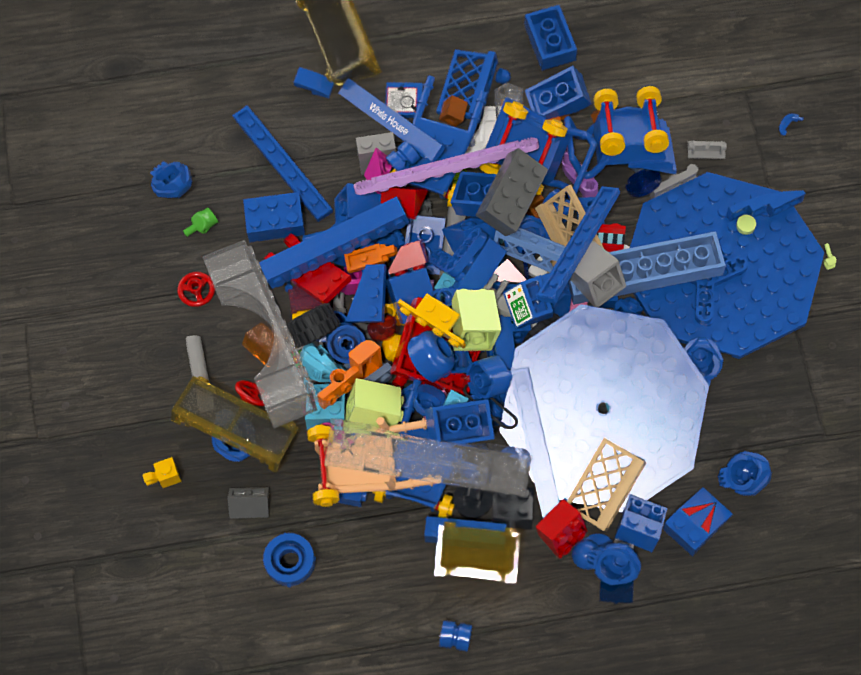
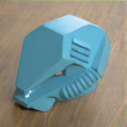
[300,343,346,382]

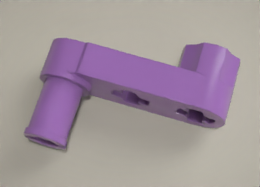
[562,147,599,197]

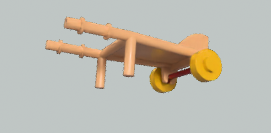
[307,417,443,507]

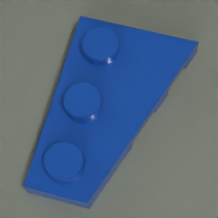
[345,264,387,323]

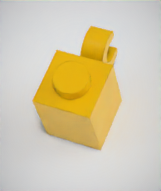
[142,457,181,488]

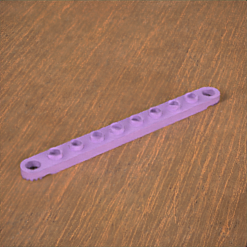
[354,137,539,195]

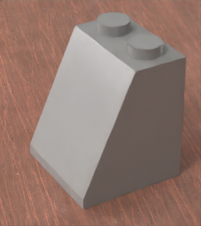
[356,132,396,175]
[570,240,627,307]

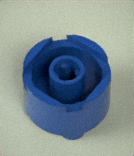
[325,322,366,364]
[466,355,512,400]

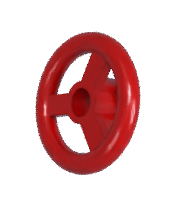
[177,272,215,307]
[235,380,270,408]

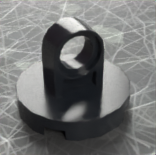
[453,480,493,520]

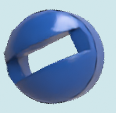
[496,68,511,84]

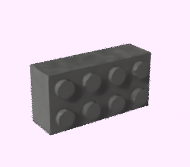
[476,148,548,236]

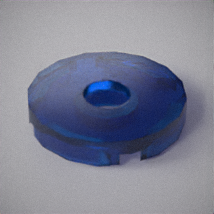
[625,169,662,197]

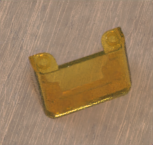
[435,522,521,583]

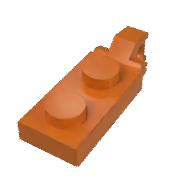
[344,243,398,273]

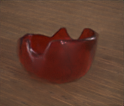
[367,315,397,342]

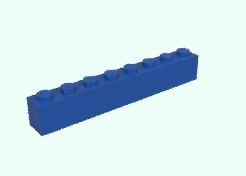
[259,197,409,289]

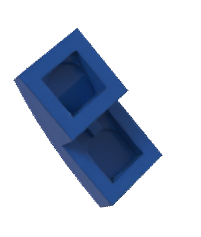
[294,67,335,98]

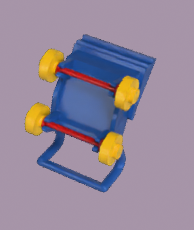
[564,86,677,179]
[480,97,597,199]

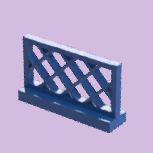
[436,50,498,123]

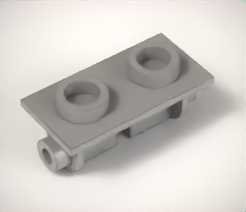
[688,140,726,159]

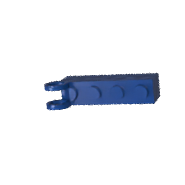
[430,238,507,309]

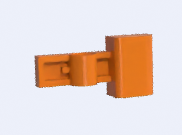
[317,340,382,409]

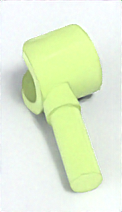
[823,243,836,270]

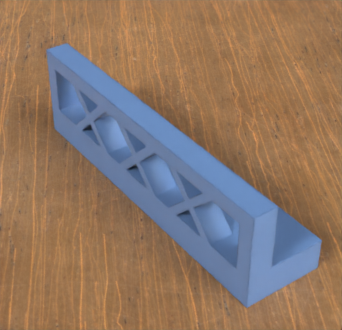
[494,228,566,272]

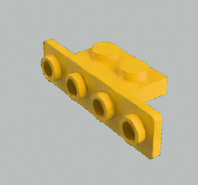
[397,294,466,349]

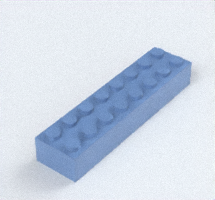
[568,231,726,305]

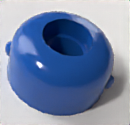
[408,330,455,382]
[263,533,316,588]

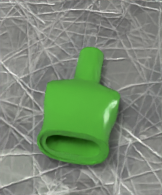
[183,207,218,237]

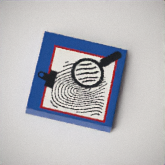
[386,83,423,118]

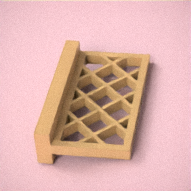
[535,185,604,249]
[567,438,647,532]

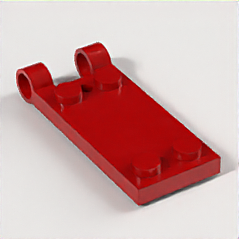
[263,233,352,304]

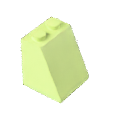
[452,289,501,351]
[344,378,404,433]

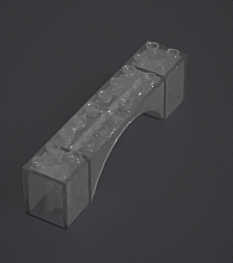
[202,240,319,428]
[324,418,532,496]

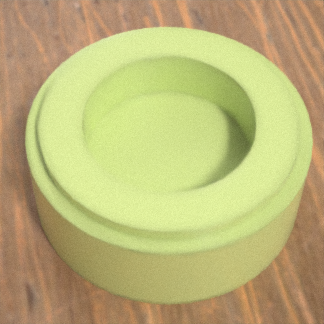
[736,215,756,235]

